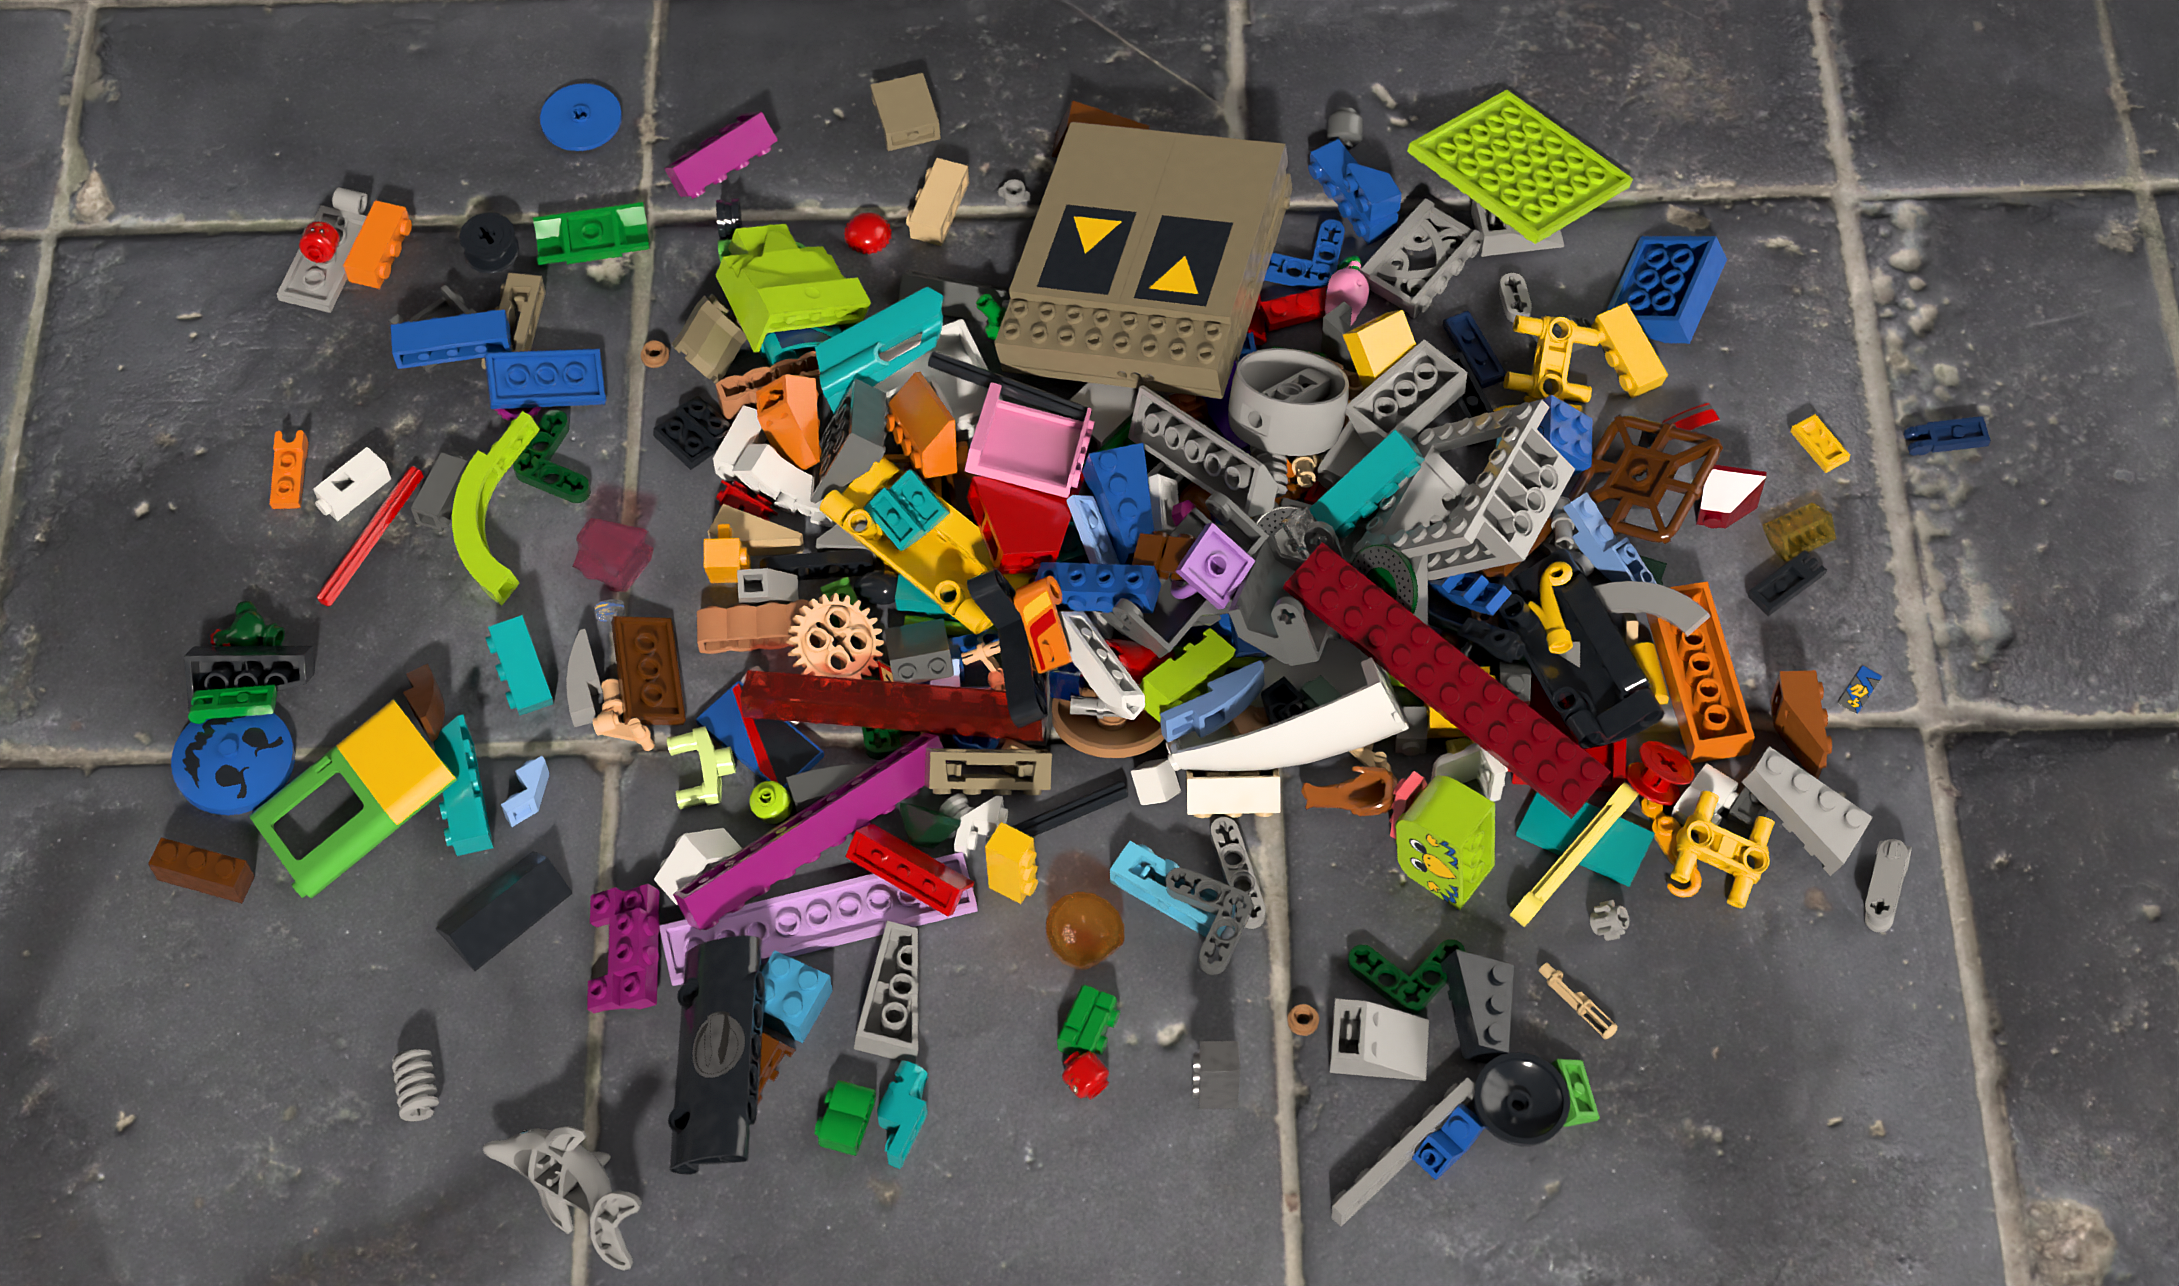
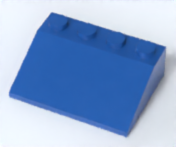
[1606,236,1727,344]

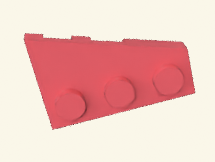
[1389,771,1428,839]

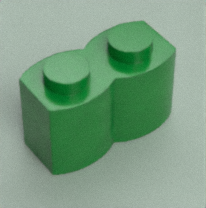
[814,1080,876,1156]

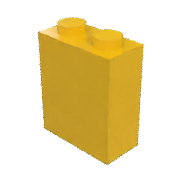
[1342,310,1417,390]

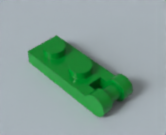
[188,685,277,724]

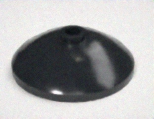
[1473,1052,1570,1147]

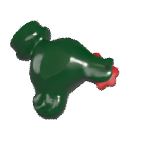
[210,601,285,646]

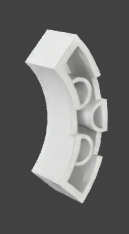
[732,444,847,527]

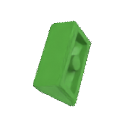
[1551,1059,1600,1127]

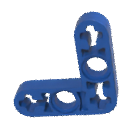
[1264,219,1345,290]

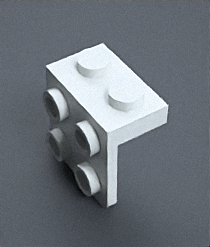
[1431,743,1508,802]

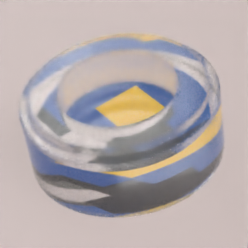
[595,599,625,622]

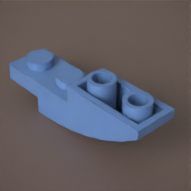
[1563,492,1657,584]
[1160,660,1265,742]

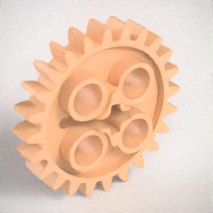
[786,593,884,691]

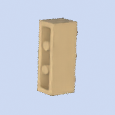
[906,158,969,246]

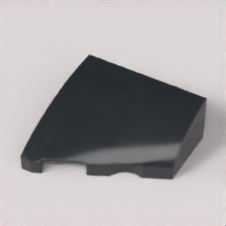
[1261,676,1309,725]

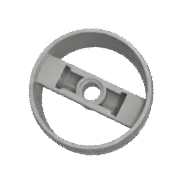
[1228,348,1349,456]

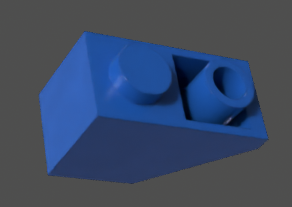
[1343,163,1402,222]

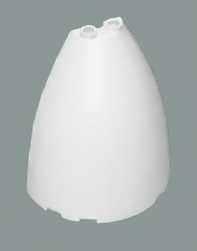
[1165,636,1409,772]

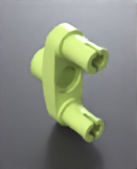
[667,726,736,809]

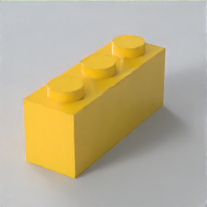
[1591,303,1668,399]
[985,822,1038,904]

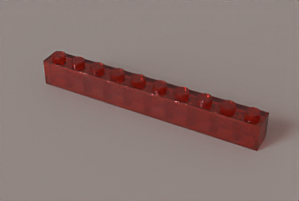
[740,670,1047,742]

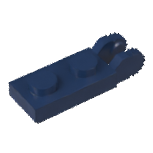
[1903,416,1991,456]

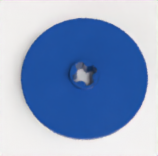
[540,84,622,151]

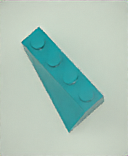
[1308,429,1425,539]
[433,714,493,856]

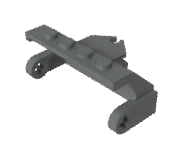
[1100,492,1269,658]
[1228,521,1346,666]

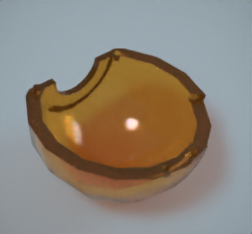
[1045,892,1124,970]

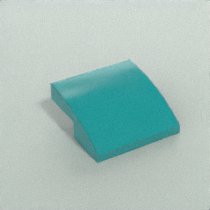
[864,469,950,551]

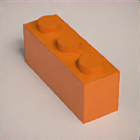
[343,201,412,289]

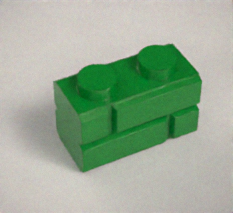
[1057,985,1120,1055]

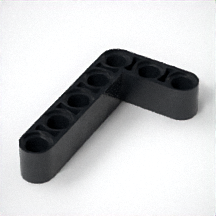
[967,568,1048,728]

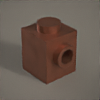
[1169,393,1210,428]

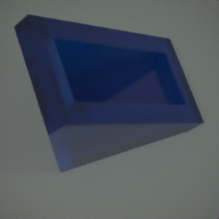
[1049,661,1086,701]

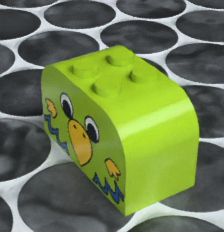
[1395,775,1495,910]

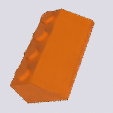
[885,372,957,479]

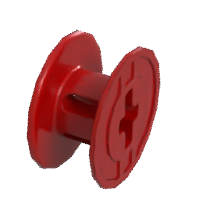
[1626,741,1695,806]

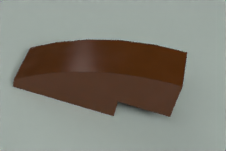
[403,663,445,742]

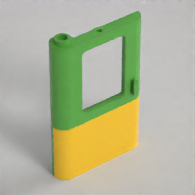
[249,699,458,899]

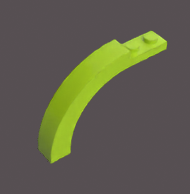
[452,411,540,606]

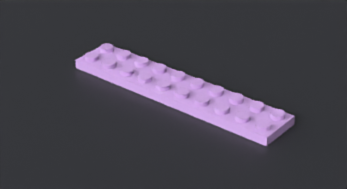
[659,852,978,986]

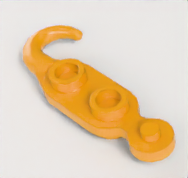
[1641,798,1702,898]

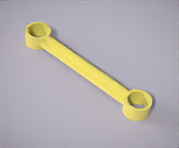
[1510,782,1639,927]

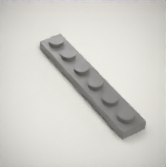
[1332,1078,1475,1227]

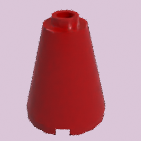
[1104,639,1175,687]

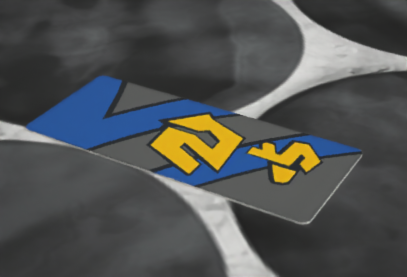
[1838,666,1882,714]

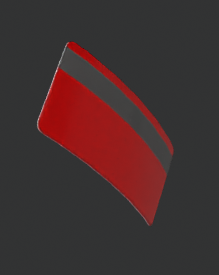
[1662,403,1720,431]

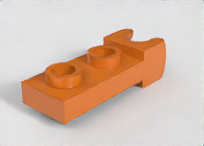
[270,430,308,509]

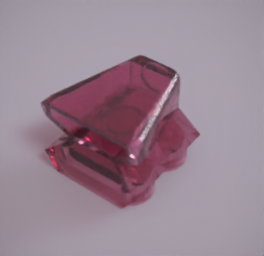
[572,518,654,592]

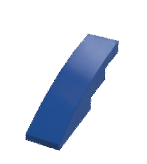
[1428,572,1512,616]

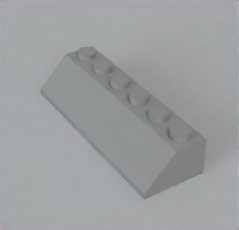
[1128,385,1278,517]

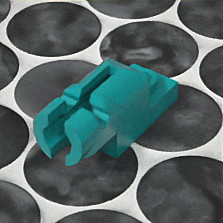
[877,1060,929,1169]

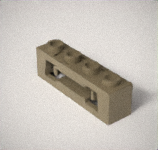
[482,273,546,369]
[924,748,1052,795]

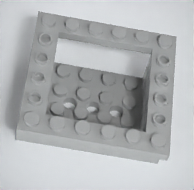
[1348,399,1575,581]

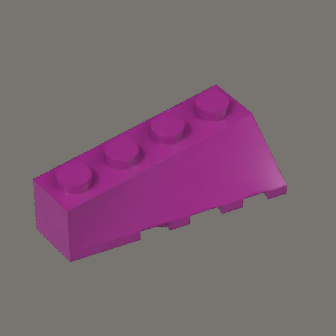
[664,112,778,199]

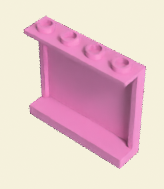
[965,382,1095,498]

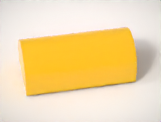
[1630,642,1669,705]

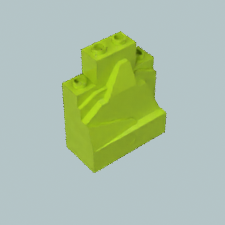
[716,224,871,352]

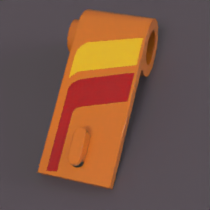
[1013,576,1072,674]

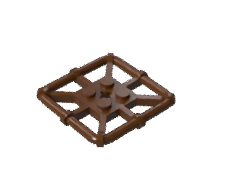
[1567,414,1723,544]

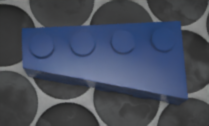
[1082,443,1154,565]

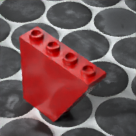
[967,471,1084,575]

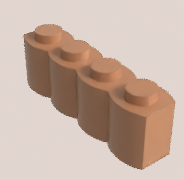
[715,351,823,420]
[697,599,819,654]

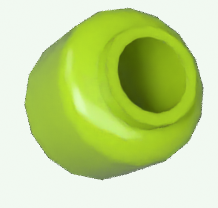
[749,781,793,824]

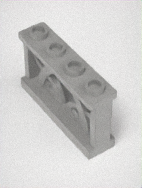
[1360,198,1481,319]

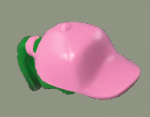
[1325,255,1369,325]

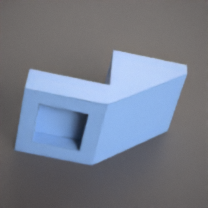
[501,756,549,827]

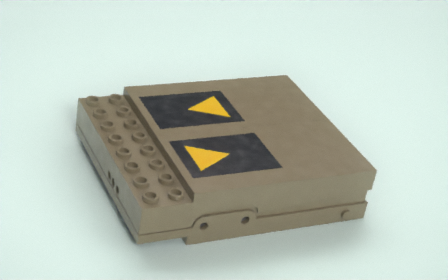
[995,122,1293,399]

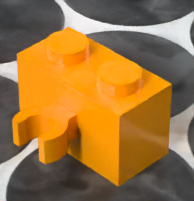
[704,524,751,583]

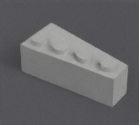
[1742,746,1873,876]
[854,921,918,1064]

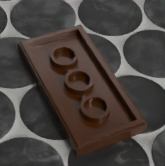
[611,616,686,725]

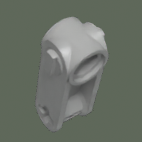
[1865,839,1912,932]

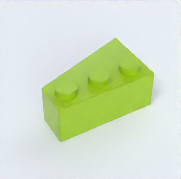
[1139,628,1236,722]

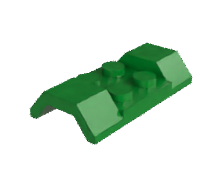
[533,202,650,265]

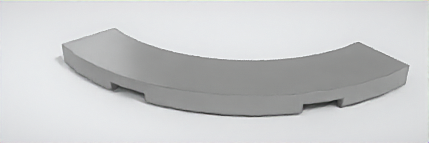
[1593,581,1711,636]

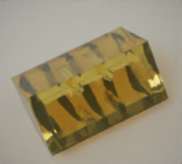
[1763,502,1836,562]

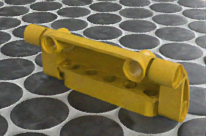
[819,457,1036,635]

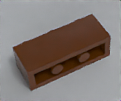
[148,837,255,904]

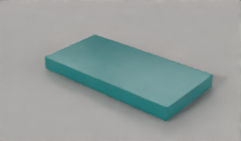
[1516,792,1655,887]

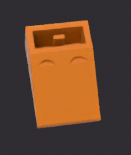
[756,374,821,471]

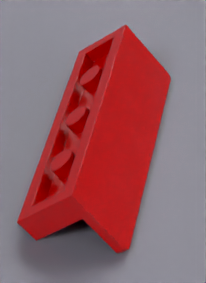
[845,824,974,917]

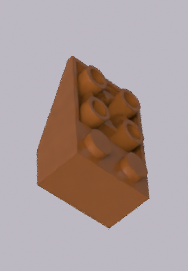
[1770,670,1832,779]

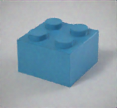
[762,950,833,1043]

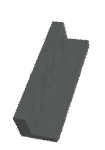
[899,270,1011,322]

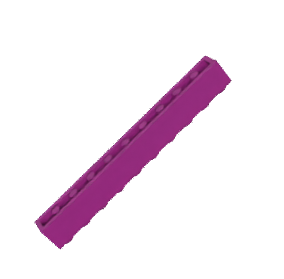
[673,732,951,931]

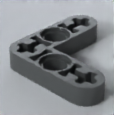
[1166,867,1252,975]

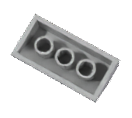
[1345,340,1467,450]

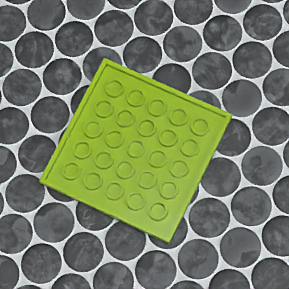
[1407,90,1633,244]

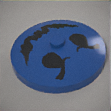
[171,713,295,815]

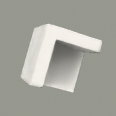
[1131,758,1181,805]

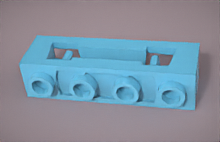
[1110,841,1236,937]

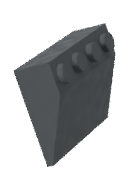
[810,378,888,504]

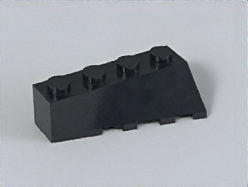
[184,646,314,711]

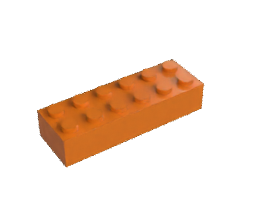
[1646,581,1755,764]

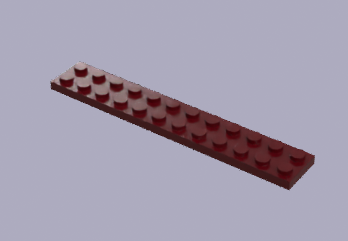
[1283,542,1611,819]

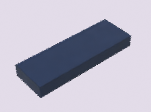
[1442,310,1506,389]

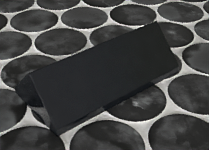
[436,851,572,971]

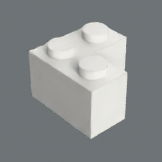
[654,828,742,905]

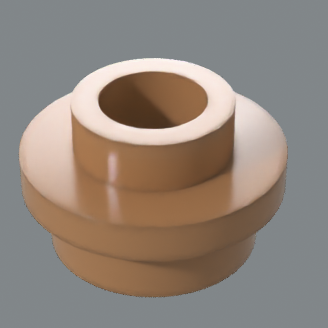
[641,340,669,368]
[1287,1004,1319,1036]

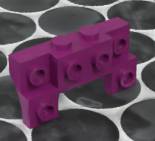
[587,884,660,1014]

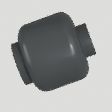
[1327,108,1363,151]

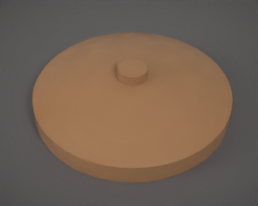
[1052,673,1164,758]

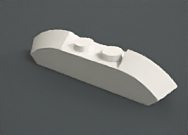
[1058,611,1145,720]

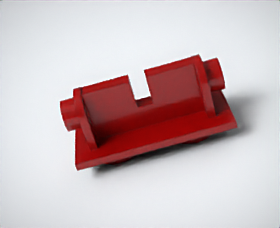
[716,480,778,521]

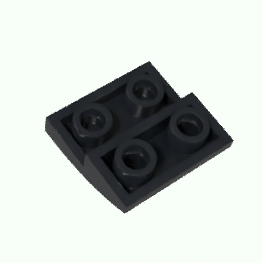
[653,395,732,470]

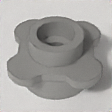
[998,179,1030,208]

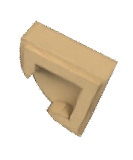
[1622,613,1639,648]

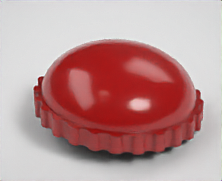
[844,212,892,254]

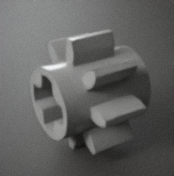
[1590,900,1629,941]

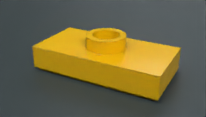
[1790,414,1850,473]

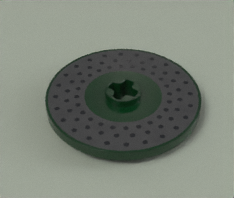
[1351,544,1418,615]

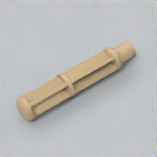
[1539,962,1617,1039]

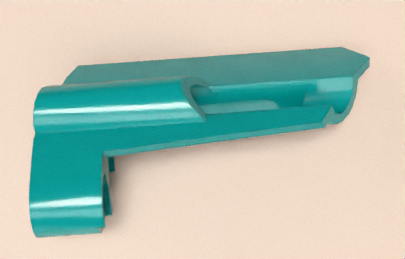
[815,287,943,413]

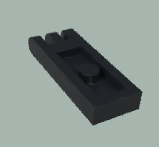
[1748,550,1827,616]

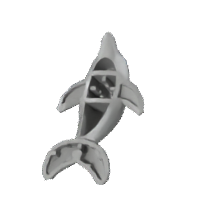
[483,1126,642,1270]

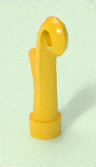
[1528,562,1573,654]

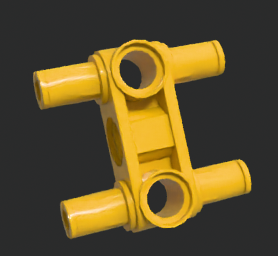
[1504,315,1601,403]
[1670,791,1775,909]

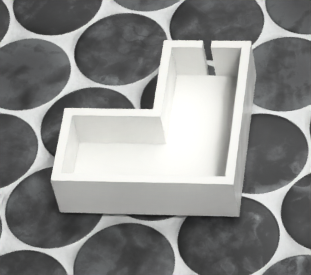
[873,319,1004,442]

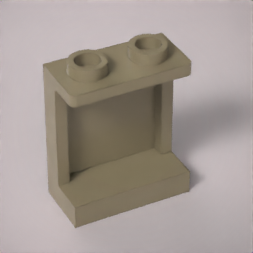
[870,73,940,151]

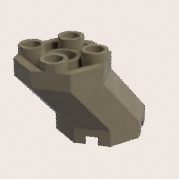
[671,294,747,384]

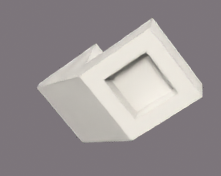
[954,796,1008,861]

